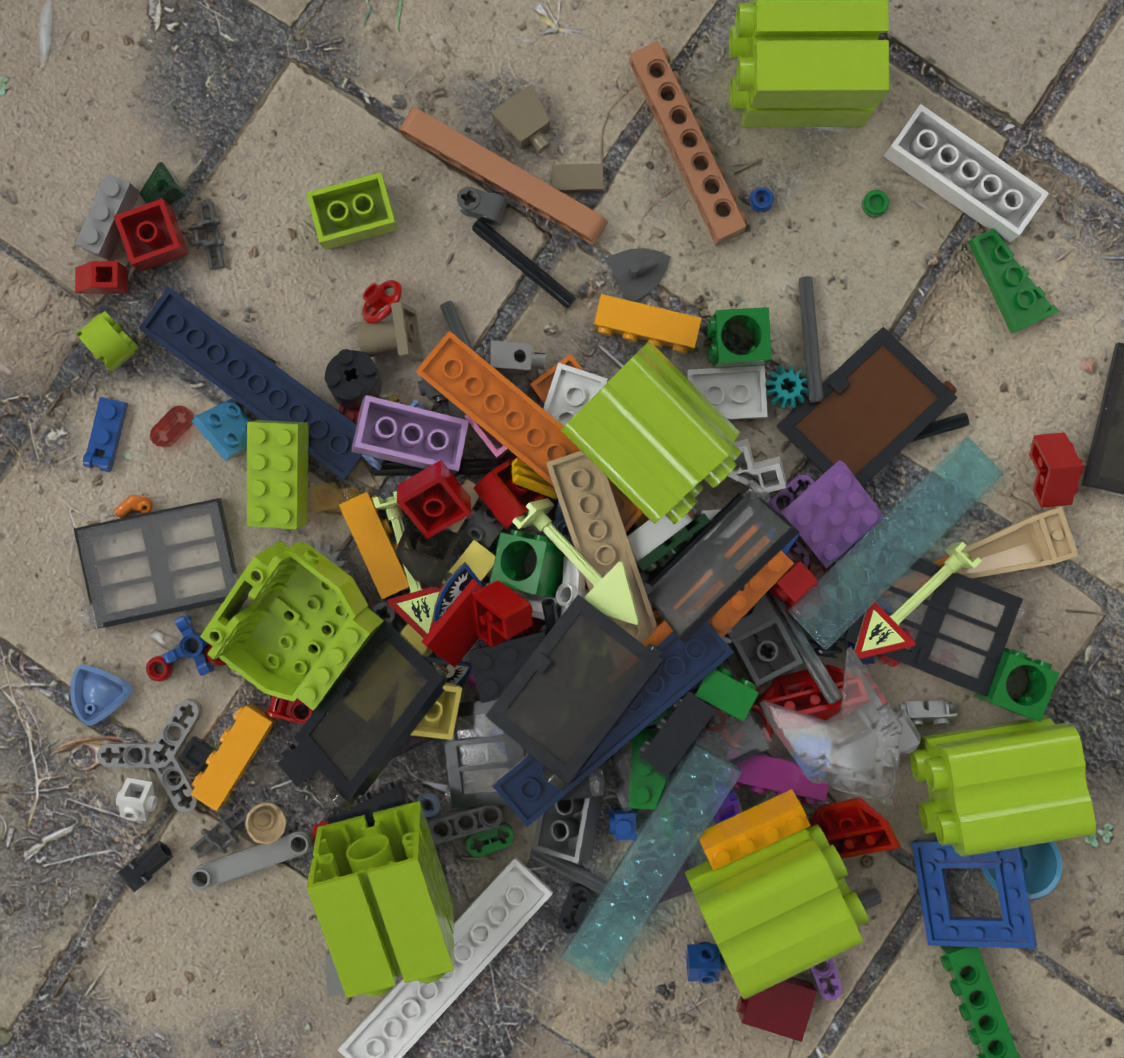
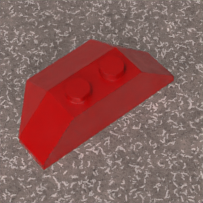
[760,664,871,731]
[809,797,901,859]

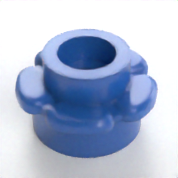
[749,187,774,212]

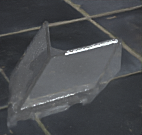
[760,647,903,808]

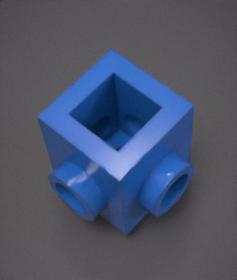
[686,942,725,984]

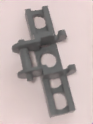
[188,201,225,270]
[190,803,249,858]

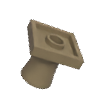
[357,302,424,362]

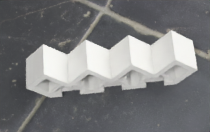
[728,439,786,494]

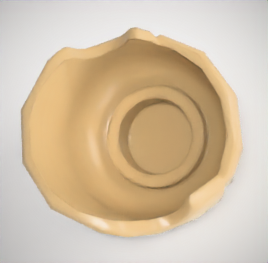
[245,802,286,845]

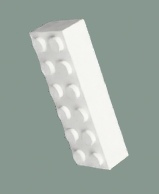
[883,104,1049,243]

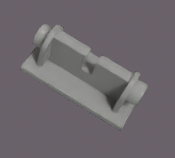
[899,700,957,728]

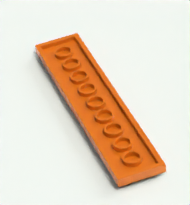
[415,331,643,532]

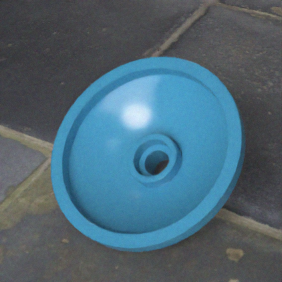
[981,842,1062,901]

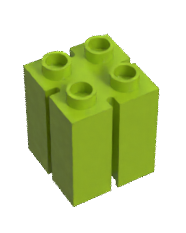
[729,0,889,128]
[307,801,454,998]

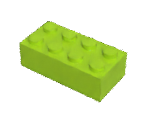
[247,420,309,529]

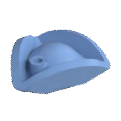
[70,664,133,726]

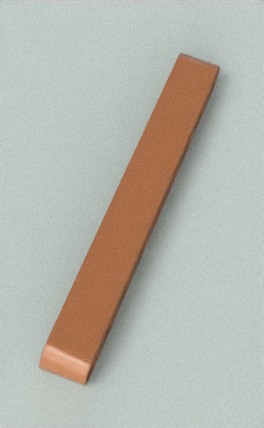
[399,107,608,245]

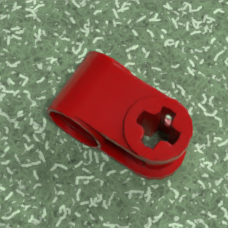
[265,696,315,724]

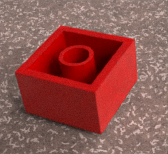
[114,198,189,272]
[473,455,548,528]
[396,460,471,539]

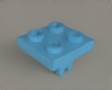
[192,399,251,461]

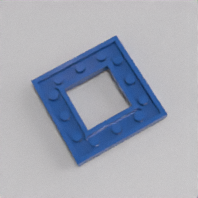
[912,839,1037,949]

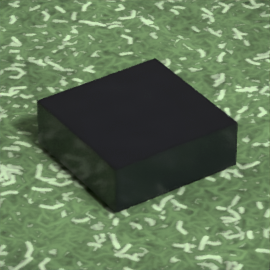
[179,736,216,772]

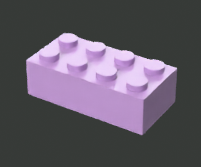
[351,395,469,475]

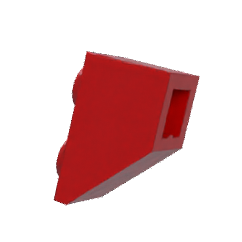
[75,261,128,294]

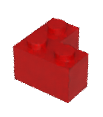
[1029,432,1084,508]
[769,560,830,621]
[472,580,533,648]

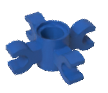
[162,615,215,676]

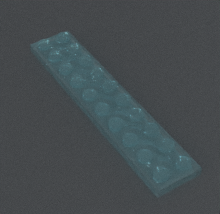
[788,437,1003,650]
[561,742,742,985]

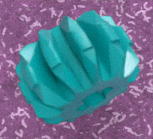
[765,365,808,409]

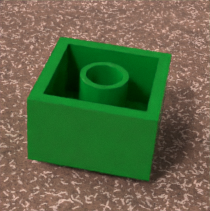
[695,666,759,723]

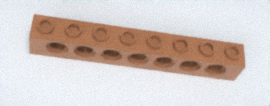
[629,41,747,246]

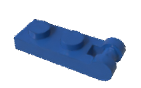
[83,397,128,472]

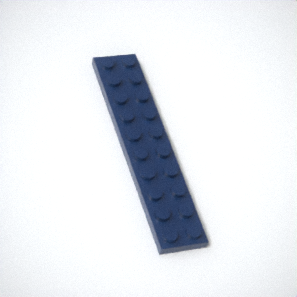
[139,287,363,480]
[492,610,734,827]

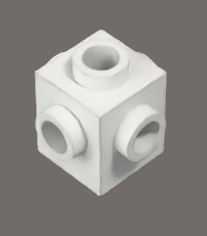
[116,778,157,821]

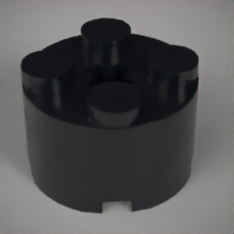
[325,349,381,410]

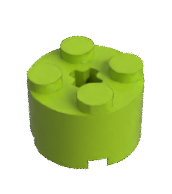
[76,311,139,373]

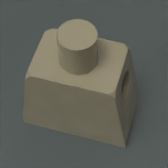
[492,84,551,153]

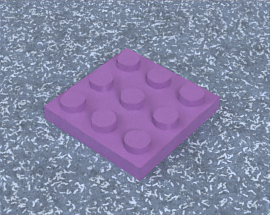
[781,460,884,568]

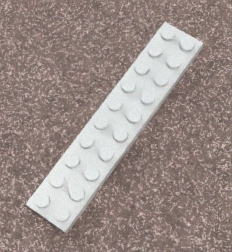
[338,856,553,1058]

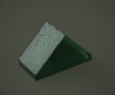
[139,162,187,205]

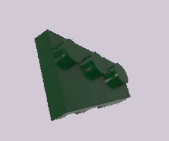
[636,513,710,574]

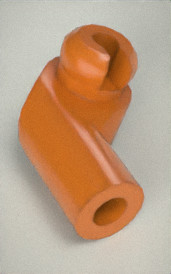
[114,495,153,518]

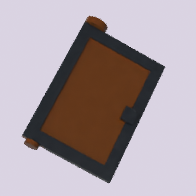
[776,327,958,487]

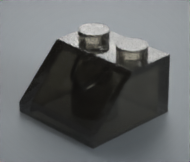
[395,519,459,588]

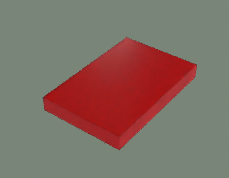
[421,579,483,668]

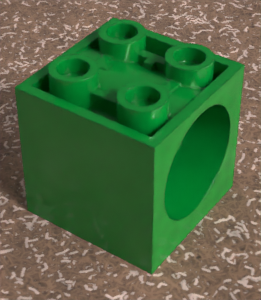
[706,307,772,368]
[490,530,566,598]
[974,648,1060,722]

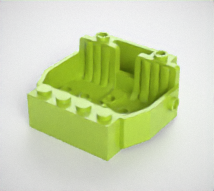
[200,541,384,711]

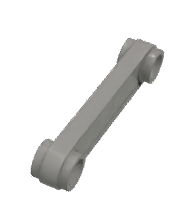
[189,830,313,890]

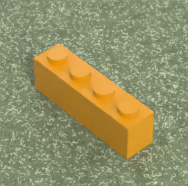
[593,294,702,354]
[339,492,409,599]
[190,703,277,811]
[696,789,810,871]

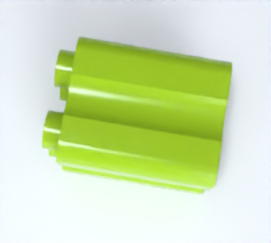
[561,341,741,524]
[909,716,1096,857]
[685,824,870,1000]

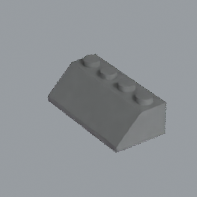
[532,758,610,864]

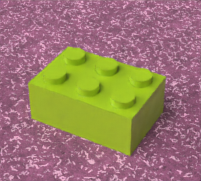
[306,172,399,250]

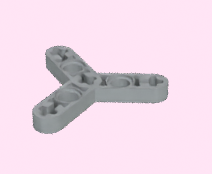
[97,699,202,813]

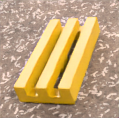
[512,458,557,499]

